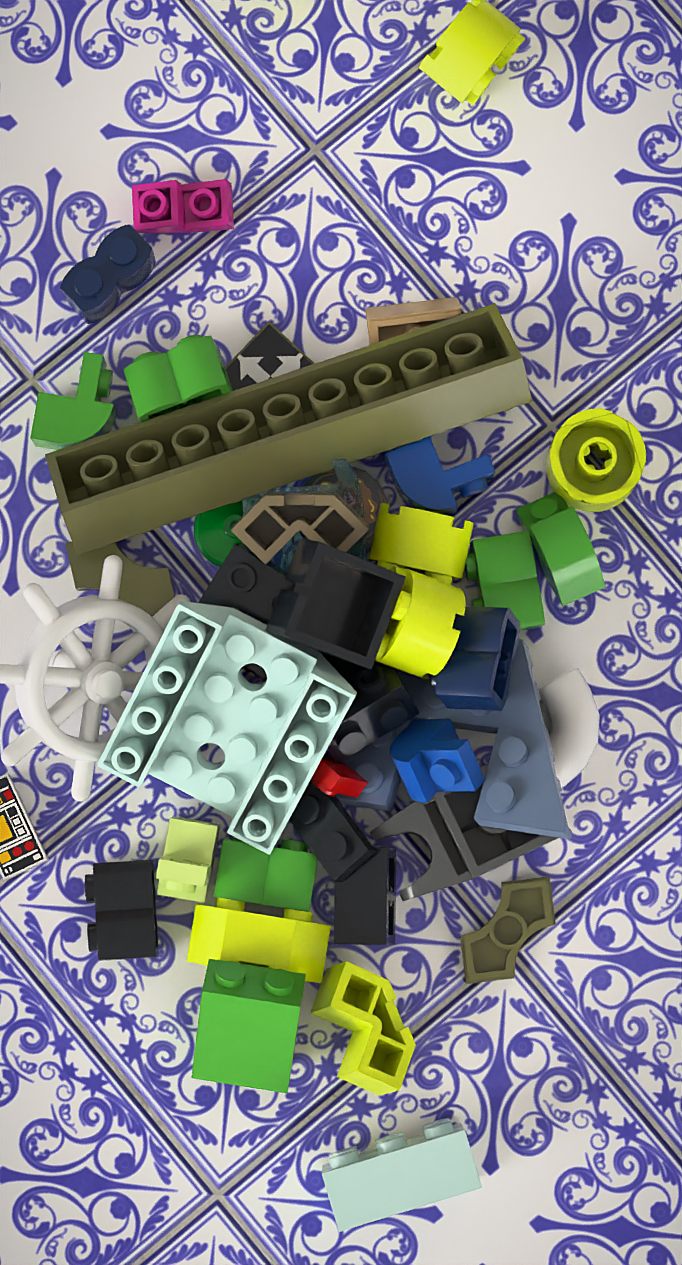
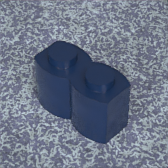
[60,224,156,324]
[432,607,520,711]

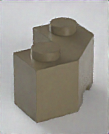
[231,491,369,565]

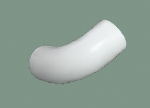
[539,668,600,788]

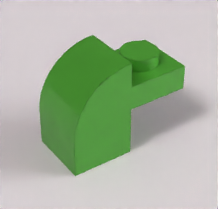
[30,352,117,450]
[515,492,606,606]

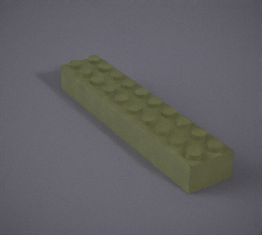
[45,303,532,555]

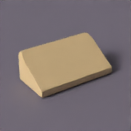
[365,297,462,345]

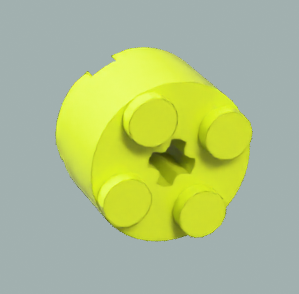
[419,0,525,106]
[546,408,646,512]
[369,503,474,585]
[375,566,466,679]

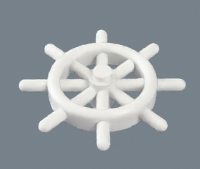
[0,555,191,802]

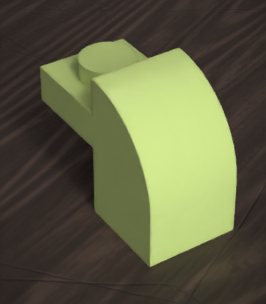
[156,816,220,903]

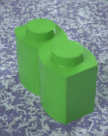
[123,335,233,422]
[465,531,545,631]
[214,836,318,912]

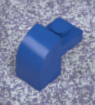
[385,436,495,515]
[390,719,485,803]

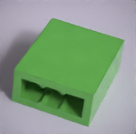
[191,959,306,1093]

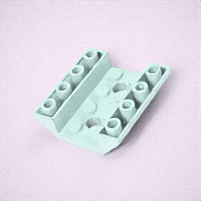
[96,601,357,855]

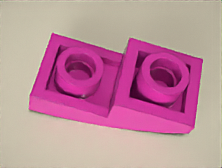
[132,179,234,233]

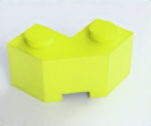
[187,898,331,983]
[310,961,416,1095]

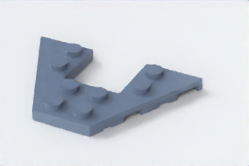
[328,639,572,839]

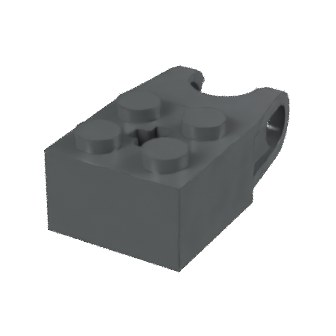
[370,763,558,901]

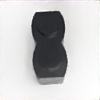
[85,859,159,961]

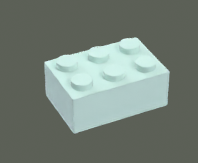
[322,1118,482,1232]

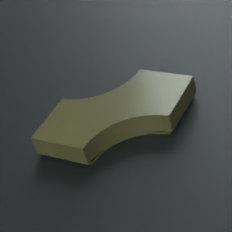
[65,541,175,617]
[460,877,556,984]

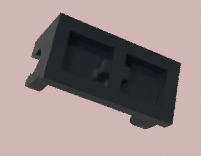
[334,847,396,945]

